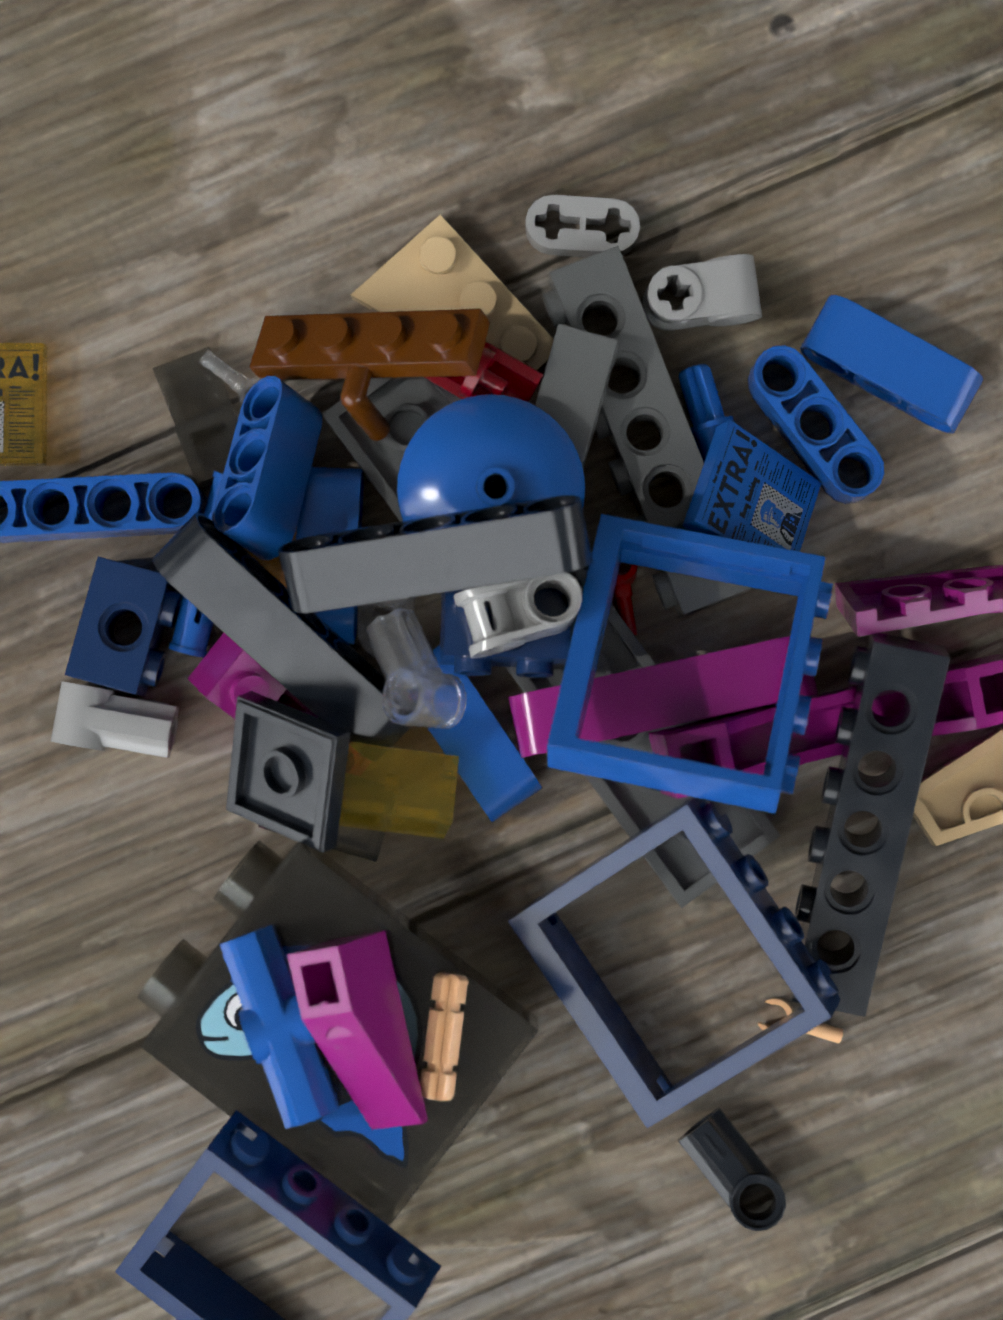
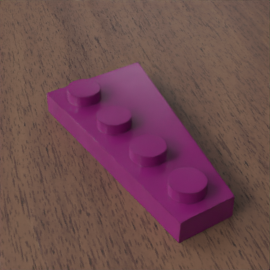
[835,564,1003,637]

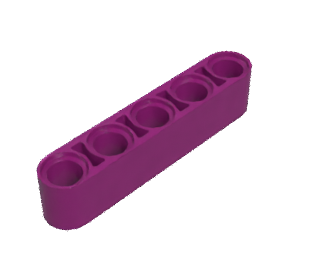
[508,636,818,758]

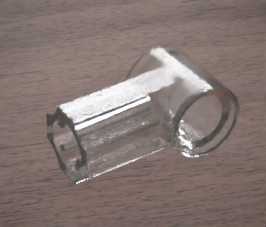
[365,608,466,729]

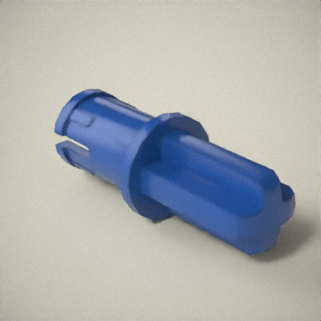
[678,364,735,462]

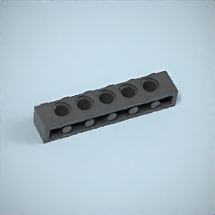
[542,246,752,618]

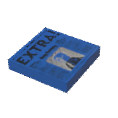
[683,419,822,552]

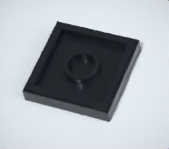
[226,691,351,853]

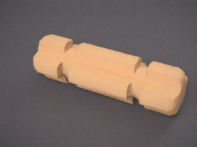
[420,972,468,1101]

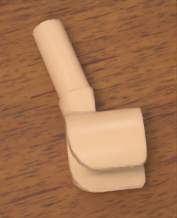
[758,997,843,1044]

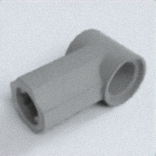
[51,681,179,758]

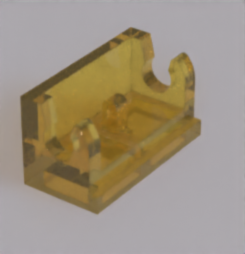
[339,742,459,839]

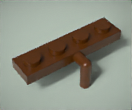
[249,308,490,441]

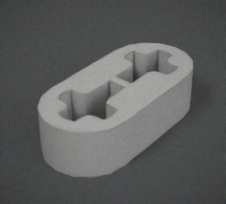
[525,195,640,257]

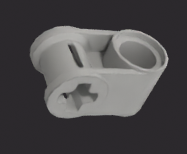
[642,254,762,331]
[454,573,582,658]

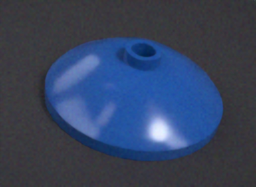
[397,394,585,521]

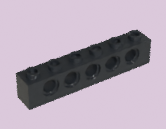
[781,633,950,1017]

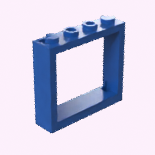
[547,514,833,813]

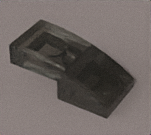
[152,346,238,484]

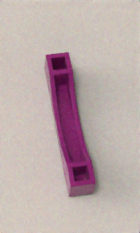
[648,654,1003,799]

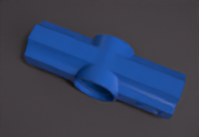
[220,924,339,1129]

